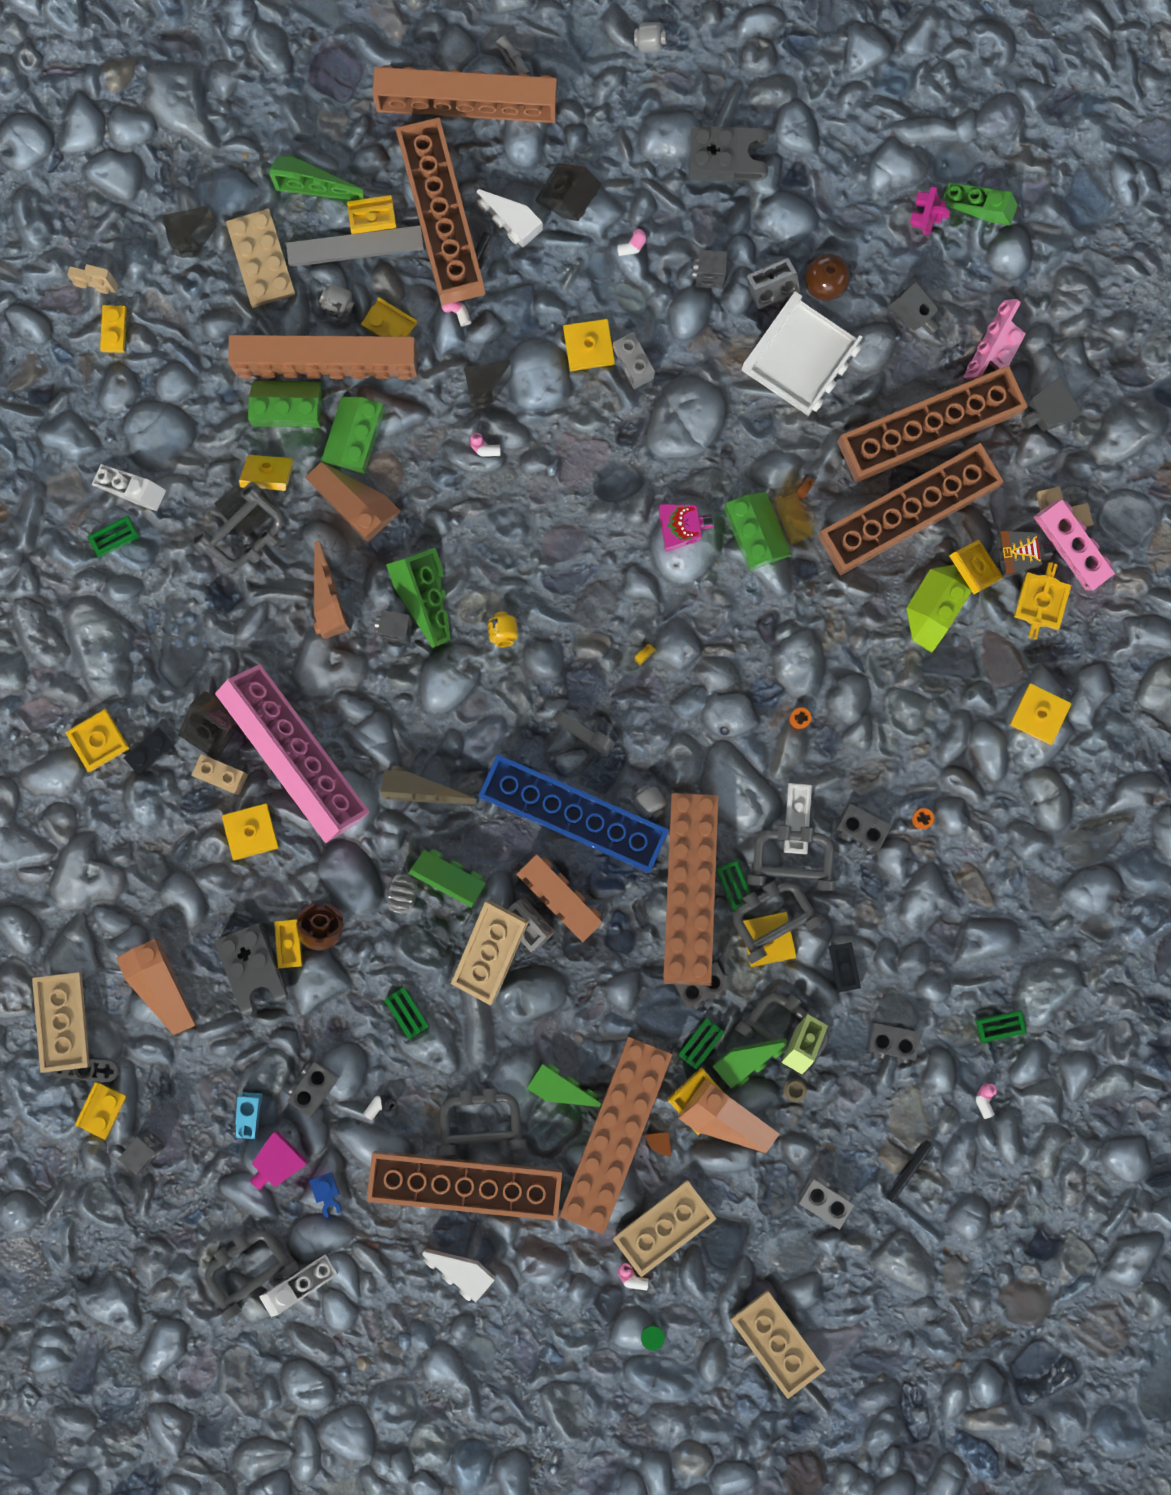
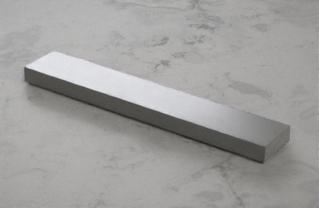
[286,226,424,267]

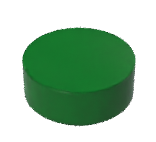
[641,1325,665,1351]

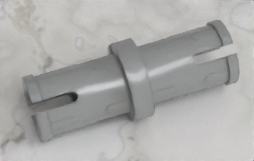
[495,35,531,76]

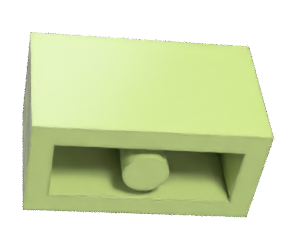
[782,1014,828,1074]

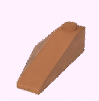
[305,462,401,543]
[313,540,350,639]
[116,939,196,1035]
[677,1079,780,1153]

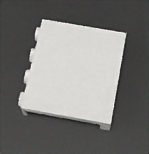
[742,291,863,416]

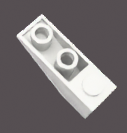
[476,189,543,248]
[91,464,166,511]
[422,1248,495,1302]
[259,1254,338,1317]

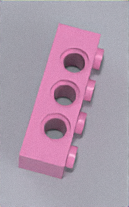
[1033,500,1115,591]

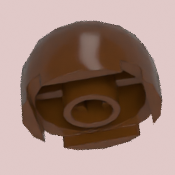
[804,253,850,301]
[296,904,344,951]

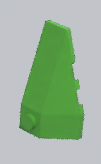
[269,155,365,201]
[386,548,450,648]

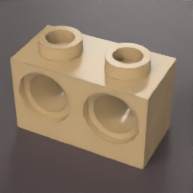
[191,754,248,796]

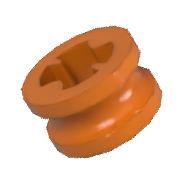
[789,707,811,729]
[912,808,934,830]

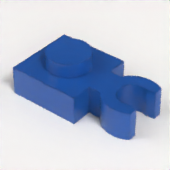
[309,1172,342,1218]

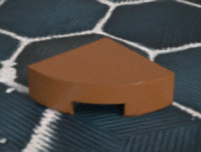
[796,476,815,499]
[645,1131,672,1156]

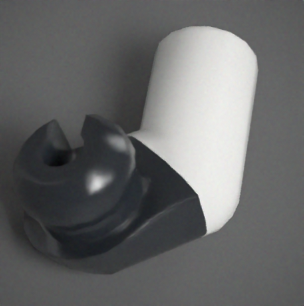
[363,1094,397,1120]

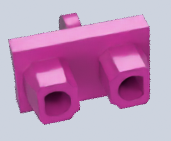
[910,187,950,235]

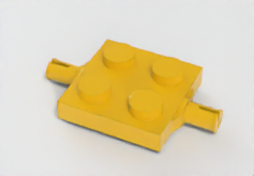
[1013,562,1072,640]

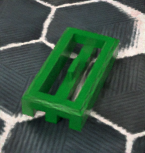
[87,516,140,558]
[716,860,751,912]
[384,987,429,1039]
[975,1010,1027,1043]
[678,1018,725,1070]

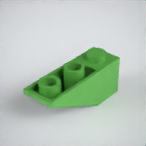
[942,182,1018,225]
[713,1038,787,1088]
[527,1062,602,1107]

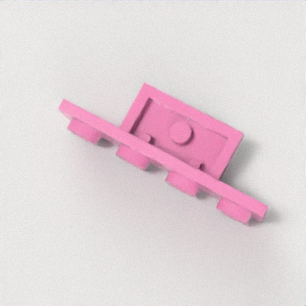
[963,299,1026,380]

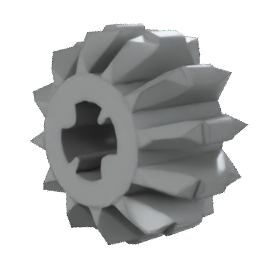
[388,874,418,914]

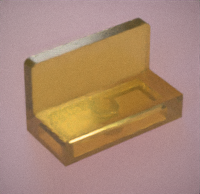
[775,493,813,544]

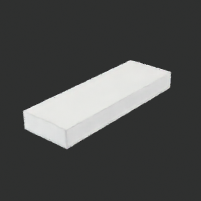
[783,783,812,855]

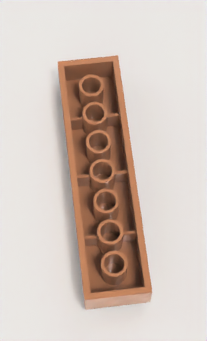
[373,65,557,123]
[396,117,485,306]
[228,335,418,380]
[837,365,1028,483]
[818,443,1004,576]
[663,793,718,986]
[559,1036,673,1235]
[367,1151,562,1221]

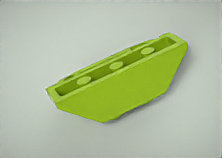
[906,565,972,653]

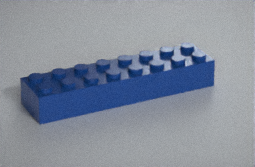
[478,754,669,874]

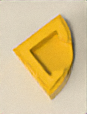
[634,644,656,666]

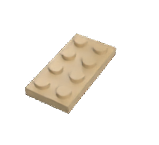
[226,209,296,308]
[451,900,529,1006]
[32,972,90,1073]
[612,1180,716,1277]
[730,1290,826,1399]

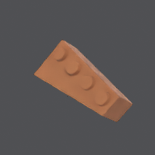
[516,854,603,942]

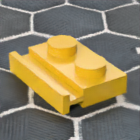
[347,195,396,234]
[361,297,417,337]
[74,1082,128,1140]

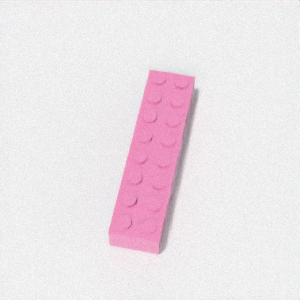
[215,664,370,843]

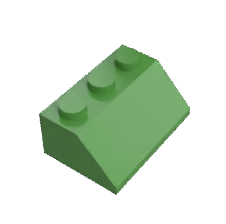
[248,381,322,428]
[321,397,385,475]
[724,492,792,572]
[409,848,487,908]

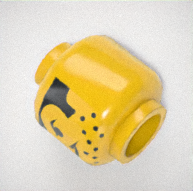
[487,612,519,647]

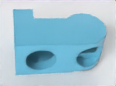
[236,1092,263,1139]

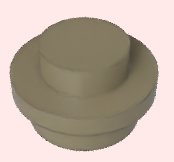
[783,1078,807,1102]

